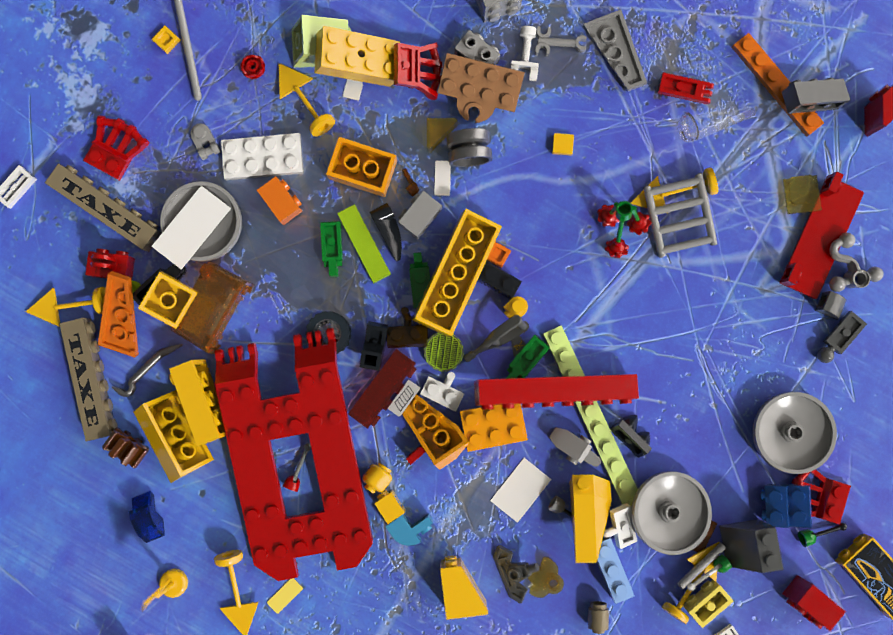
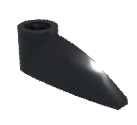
[369,203,402,262]

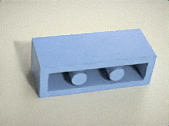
[597,537,634,604]

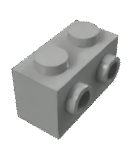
[454,30,500,65]
[398,191,442,239]

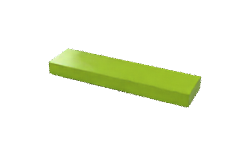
[337,204,391,284]

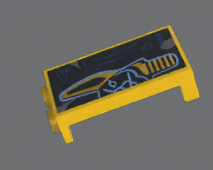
[835,534,893,620]

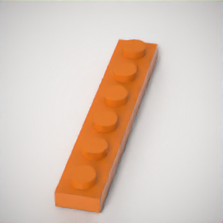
[731,33,824,137]

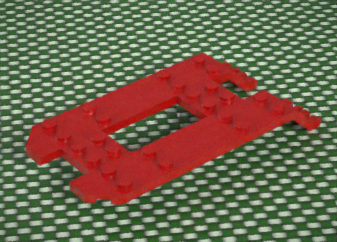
[215,327,373,581]

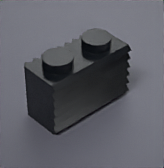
[478,262,522,299]

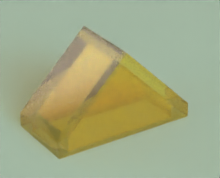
[427,118,458,153]

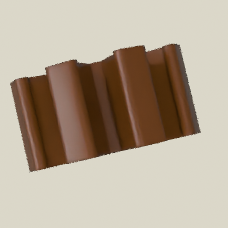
[102,428,149,468]

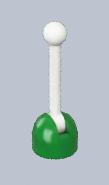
[687,554,732,591]

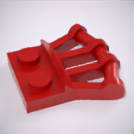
[394,42,443,100]
[83,115,149,181]
[791,469,851,525]

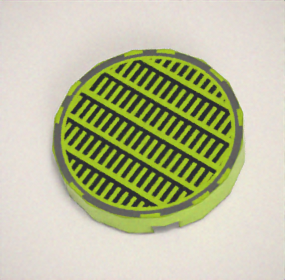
[424,333,464,372]

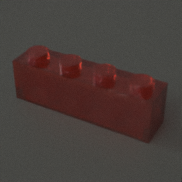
[348,349,417,429]

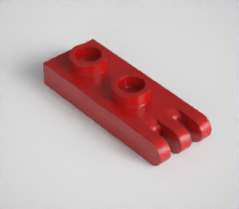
[657,72,714,104]

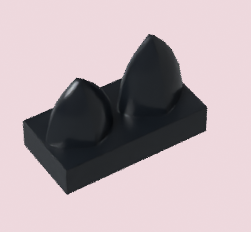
[610,415,652,458]

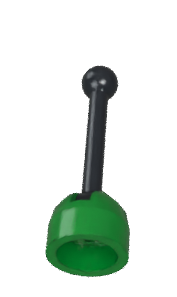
[798,522,847,547]

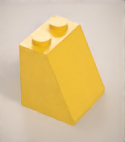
[440,555,488,620]

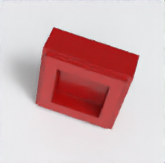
[406,445,426,465]

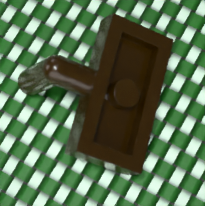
[387,307,428,348]

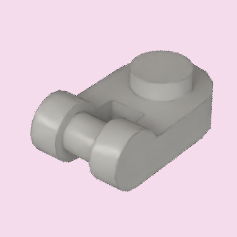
[190,124,221,161]

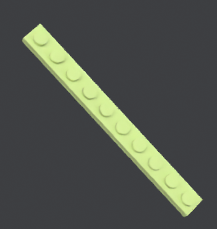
[543,325,638,509]

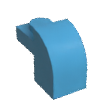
[385,514,433,546]

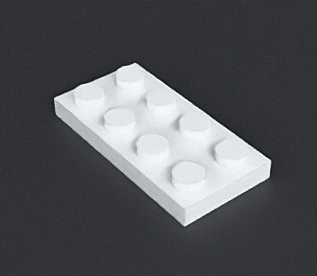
[221,133,304,180]

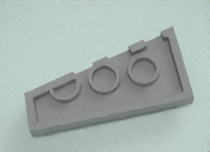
[583,9,647,91]

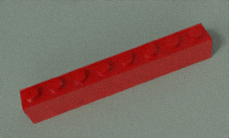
[474,374,639,410]

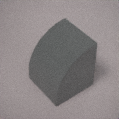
[815,291,846,320]

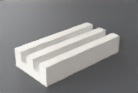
[0,165,37,209]

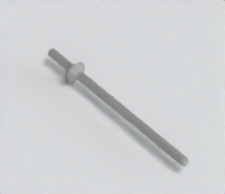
[174,0,202,101]

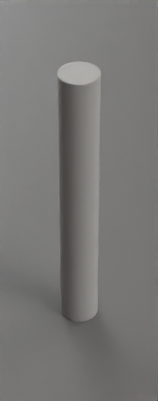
[677,543,726,590]

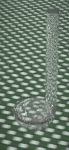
[677,108,756,143]

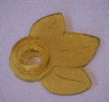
[528,557,564,598]

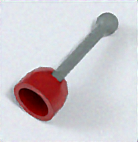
[283,443,311,492]

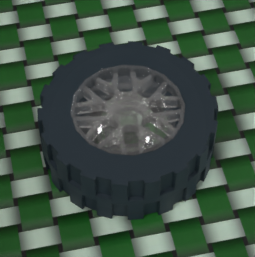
[305,311,352,354]

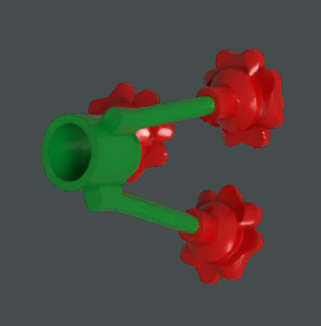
[597,201,652,258]

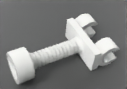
[511,26,539,81]

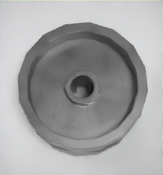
[446,128,492,167]

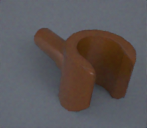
[402,168,419,197]

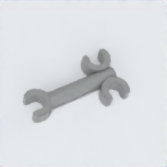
[535,26,587,57]

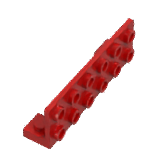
[779,171,864,299]

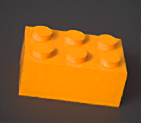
[326,137,397,197]
[460,404,528,452]

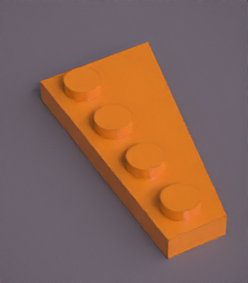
[98,271,139,358]

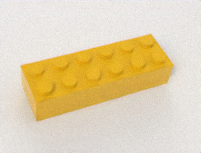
[412,209,502,337]

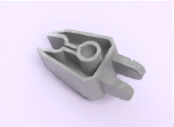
[549,427,601,467]

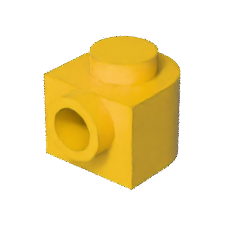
[503,297,528,319]

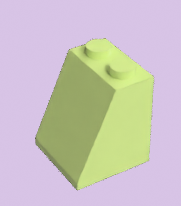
[291,15,351,68]

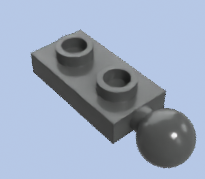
[817,311,867,363]

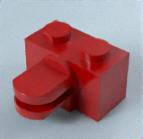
[85,249,135,280]

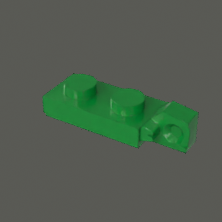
[320,221,343,277]
[409,252,430,309]
[506,335,550,379]

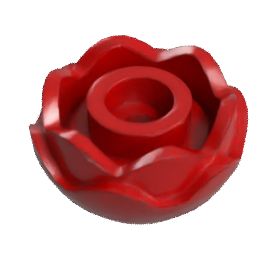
[240,55,265,79]

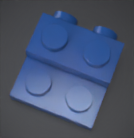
[761,484,812,528]

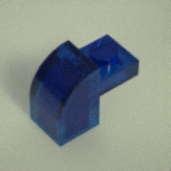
[129,491,165,543]

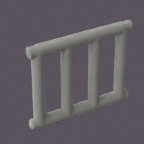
[643,173,717,258]

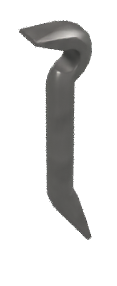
[112,344,183,397]

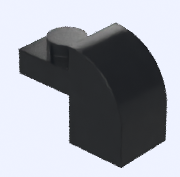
[359,321,388,371]

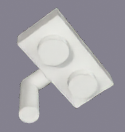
[420,372,464,412]
[603,503,637,549]

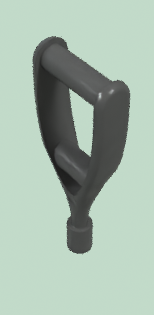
[463,315,529,362]

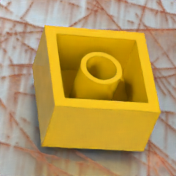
[138,271,198,328]

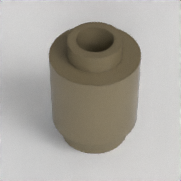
[588,601,609,634]

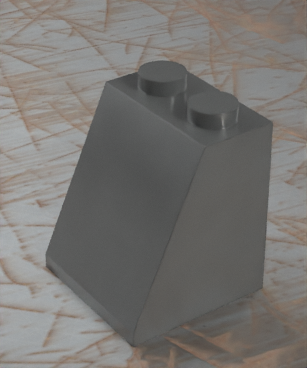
[719,519,784,573]

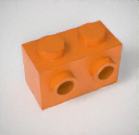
[257,176,303,225]

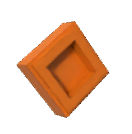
[487,242,511,268]

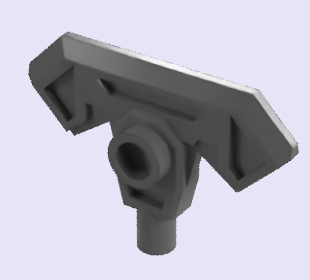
[493,545,539,603]

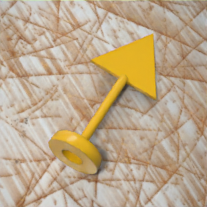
[279,63,335,137]
[631,167,718,214]
[26,286,106,327]
[661,542,720,625]
[214,550,259,635]
[141,568,188,611]

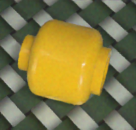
[362,462,392,494]

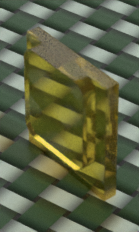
[783,175,822,214]

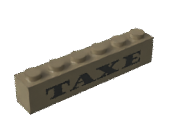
[45,163,162,252]
[59,318,117,441]

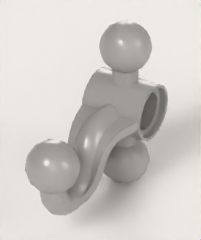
[829,233,884,292]

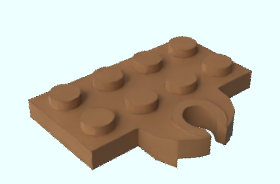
[438,53,525,123]

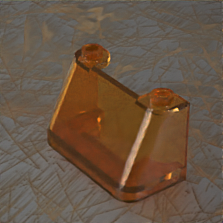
[171,261,255,354]

